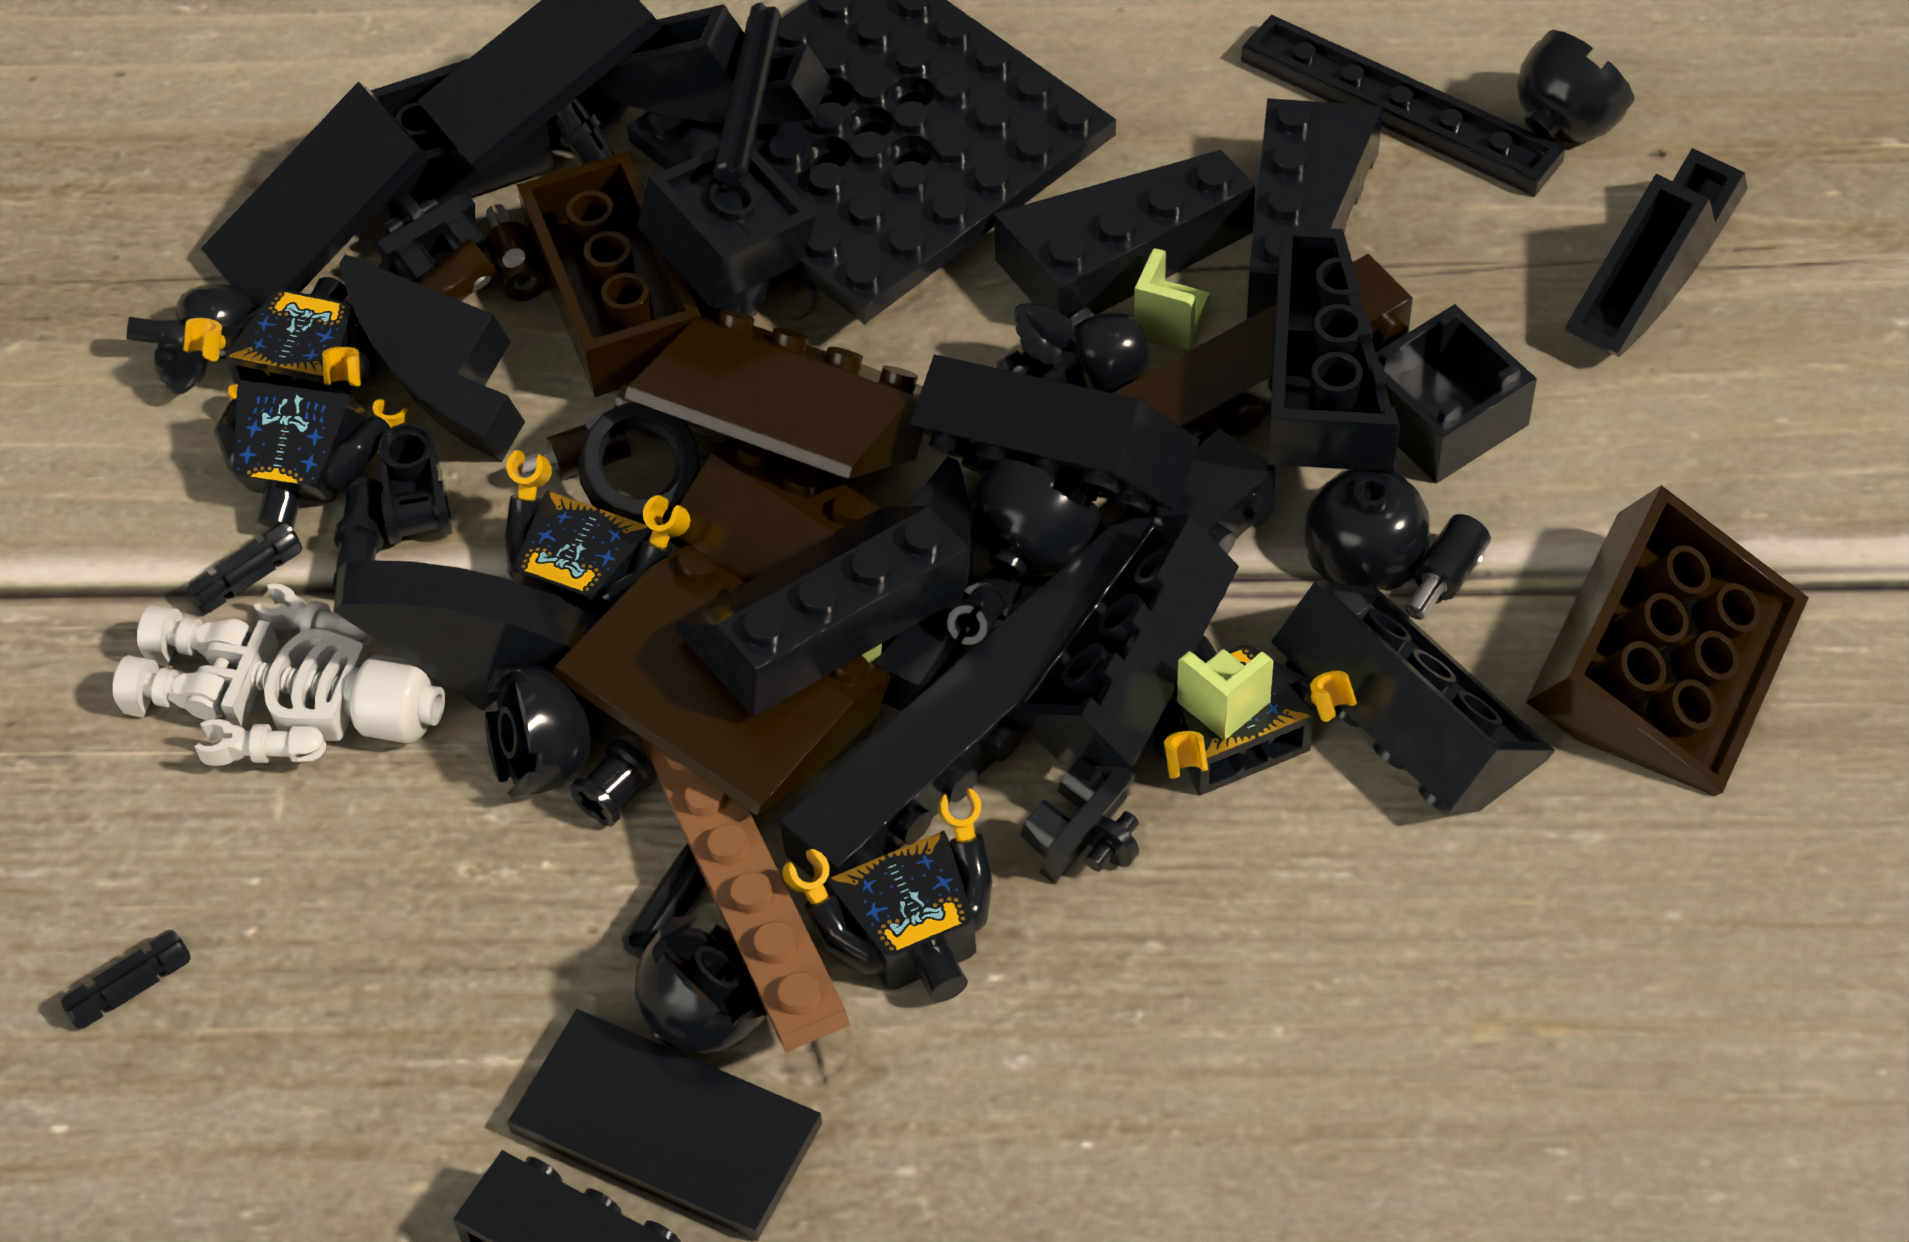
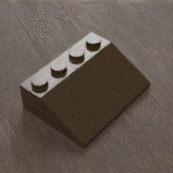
[625,309,923,479]
[1526,485,1809,796]
[553,545,891,816]

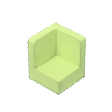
[1134,248,1210,351]
[1177,649,1274,741]

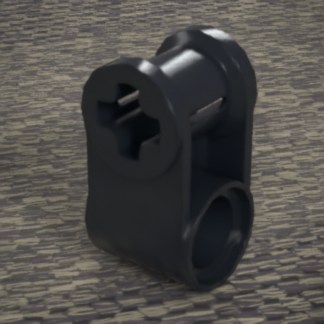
[378,423,453,545]

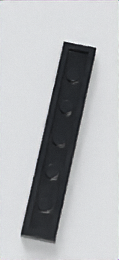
[1241,14,1565,197]

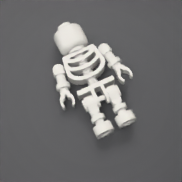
[113,583,445,766]

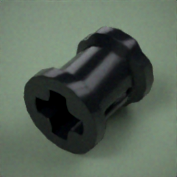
[569,739,656,827]

